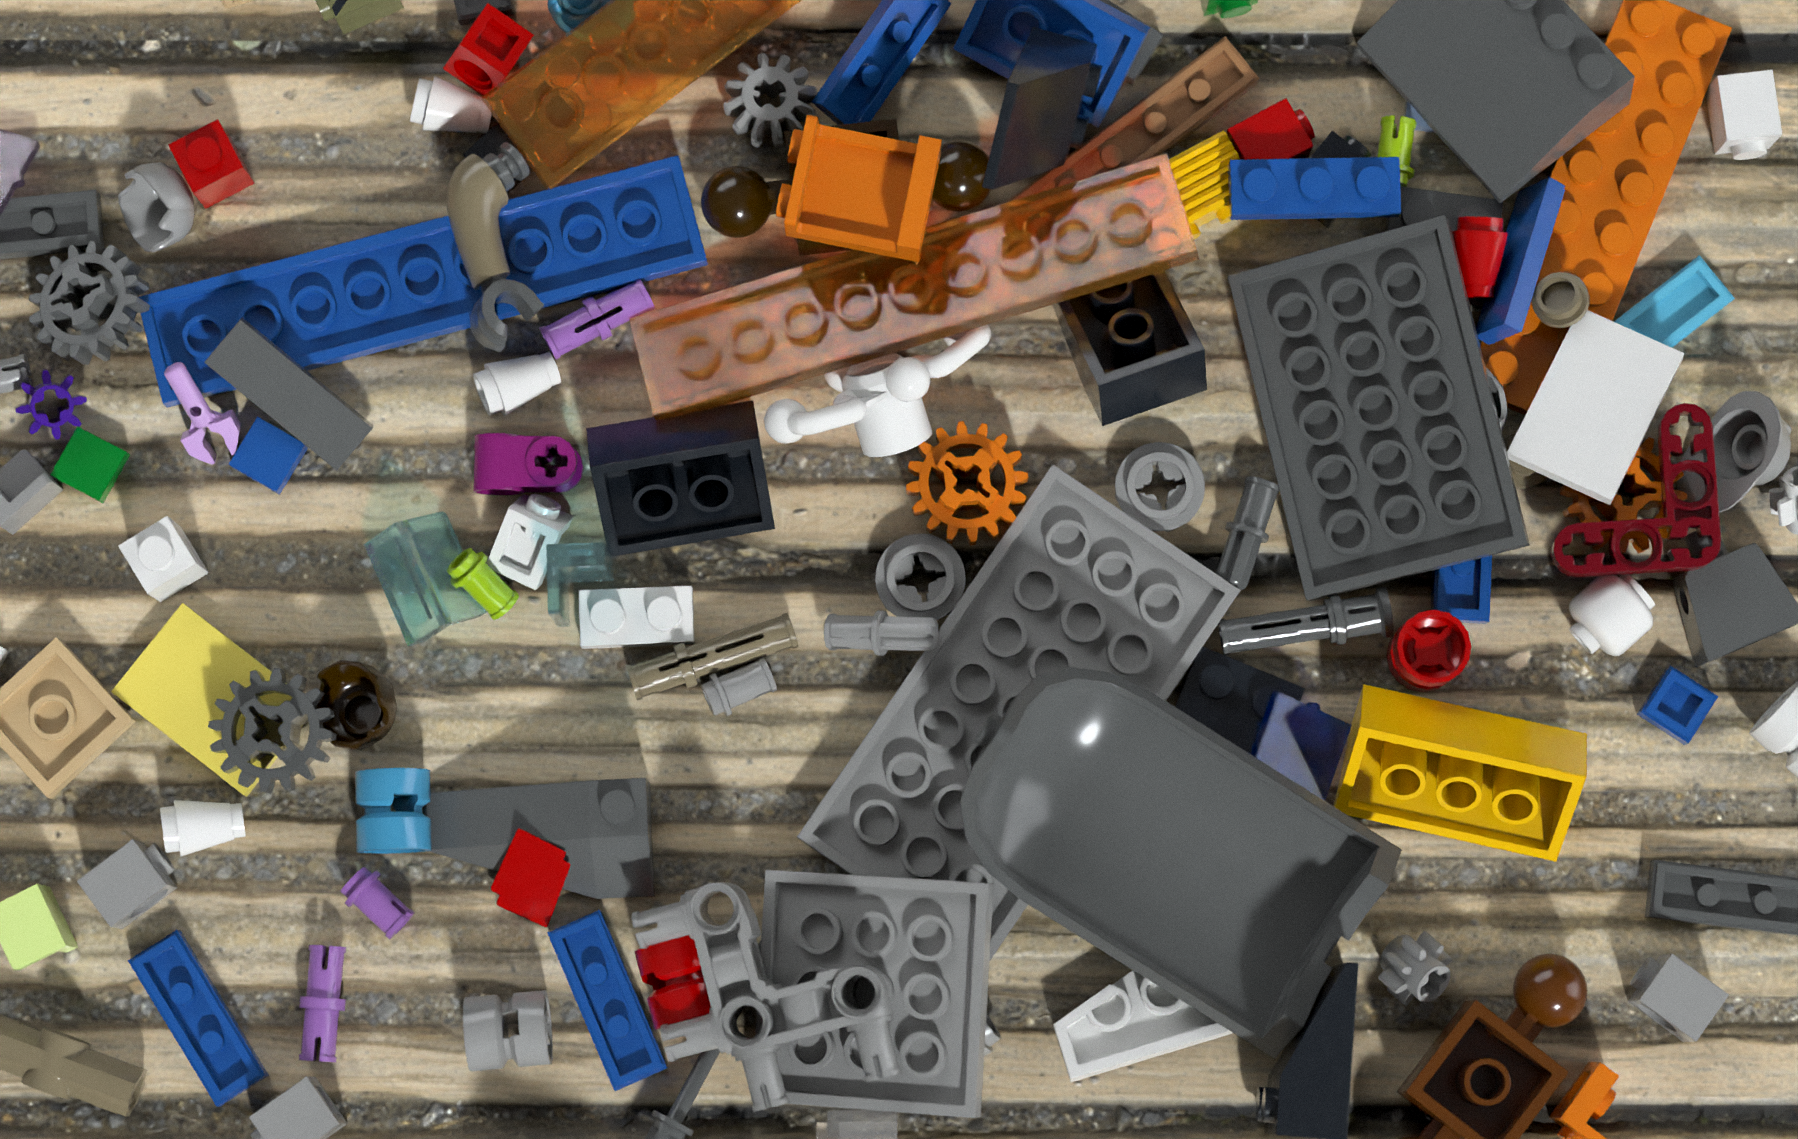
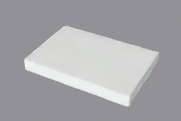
[1507,310,1684,506]

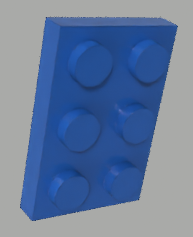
[953,0,1151,128]

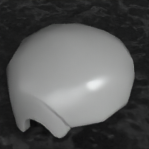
[118,162,195,252]

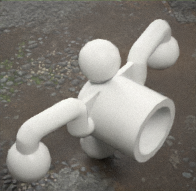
[764,308,991,457]

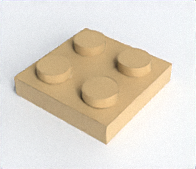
[0,637,136,799]

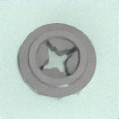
[1115,442,1205,532]
[875,534,966,620]

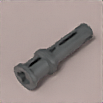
[1218,587,1394,656]

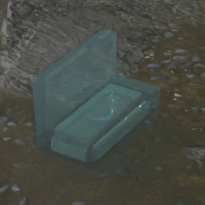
[364,511,487,646]
[546,542,613,627]

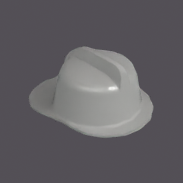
[1677,391,1792,513]

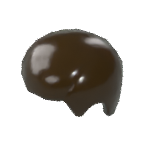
[316,660,397,751]

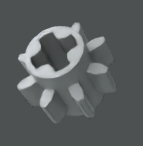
[1379,931,1452,1006]

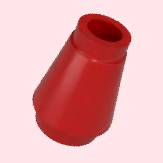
[1452,216,1508,298]

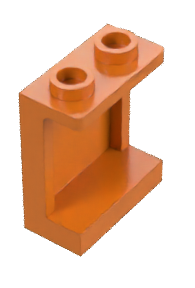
[776,114,942,262]

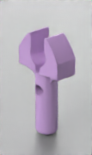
[164,362,241,464]

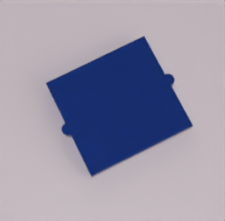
[1251,691,1352,801]

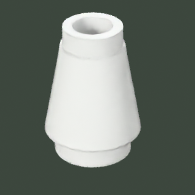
[410,76,494,134]
[473,352,561,416]
[160,800,246,857]

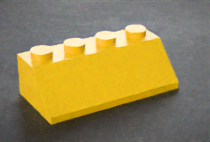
[1334,684,1587,862]

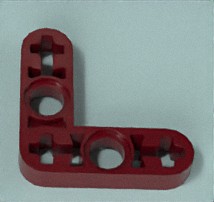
[1551,403,1721,577]

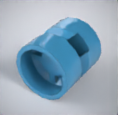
[355,768,431,854]

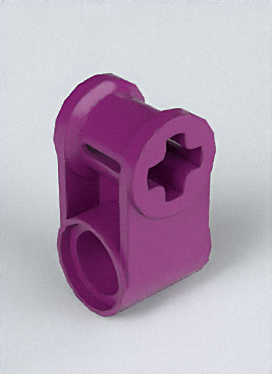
[473,433,584,496]

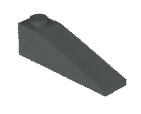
[423,778,655,899]

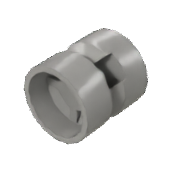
[463,990,553,1071]

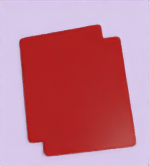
[491,828,571,927]

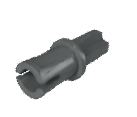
[1216,476,1280,590]

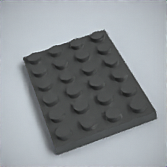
[1228,215,1530,602]

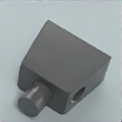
[1673,531,1798,668]

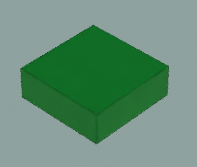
[50,426,130,504]

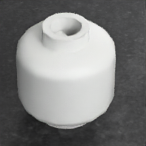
[1569,574,1655,656]

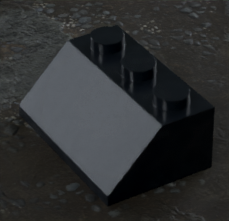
[586,400,775,557]

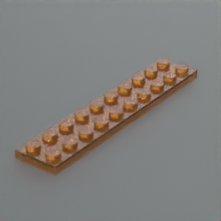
[629,153,1199,421]

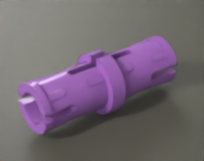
[539,279,655,359]
[299,945,346,1062]

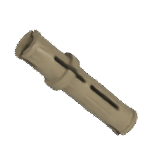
[626,613,798,701]

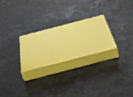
[111,603,303,797]

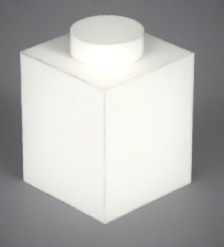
[1706,70,1782,160]
[118,516,209,602]

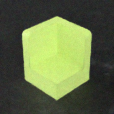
[0,884,78,970]

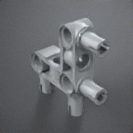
[632,882,902,1112]

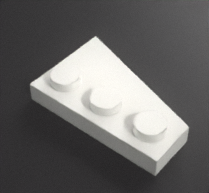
[1054,970,1233,1082]

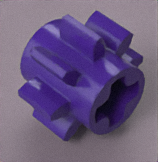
[15,369,87,440]

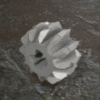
[723,53,817,149]

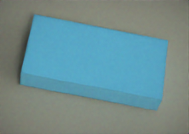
[1614,255,1735,348]

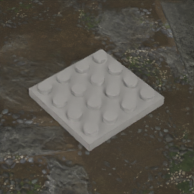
[751,870,994,1118]

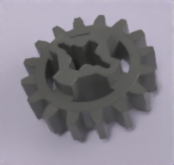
[29,241,150,365]
[208,668,337,794]

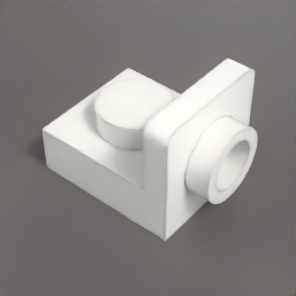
[486,494,573,590]

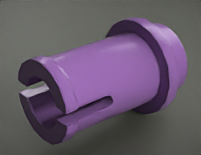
[340,867,415,939]

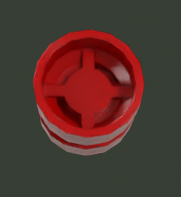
[1386,610,1472,692]
[634,935,711,1030]

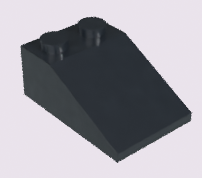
[982,27,1103,190]
[1039,228,1207,426]
[1256,962,1359,1139]

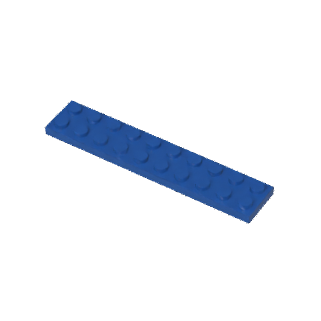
[139,155,708,408]

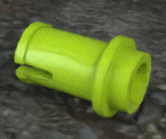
[1377,115,1417,187]
[447,548,519,620]

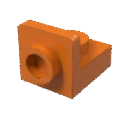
[1549,1062,1619,1139]

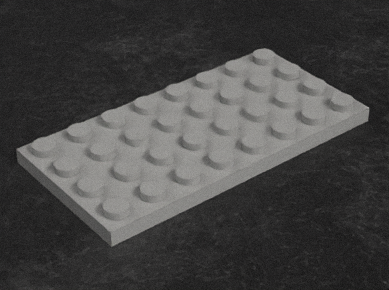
[797,465,1241,962]

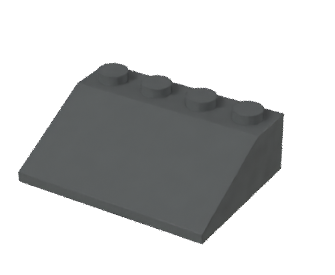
[1357,0,1635,203]

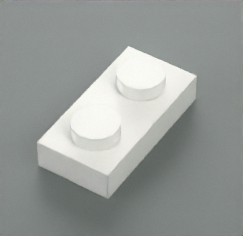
[579,586,695,649]

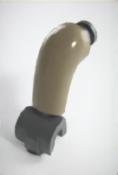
[447,142,544,352]

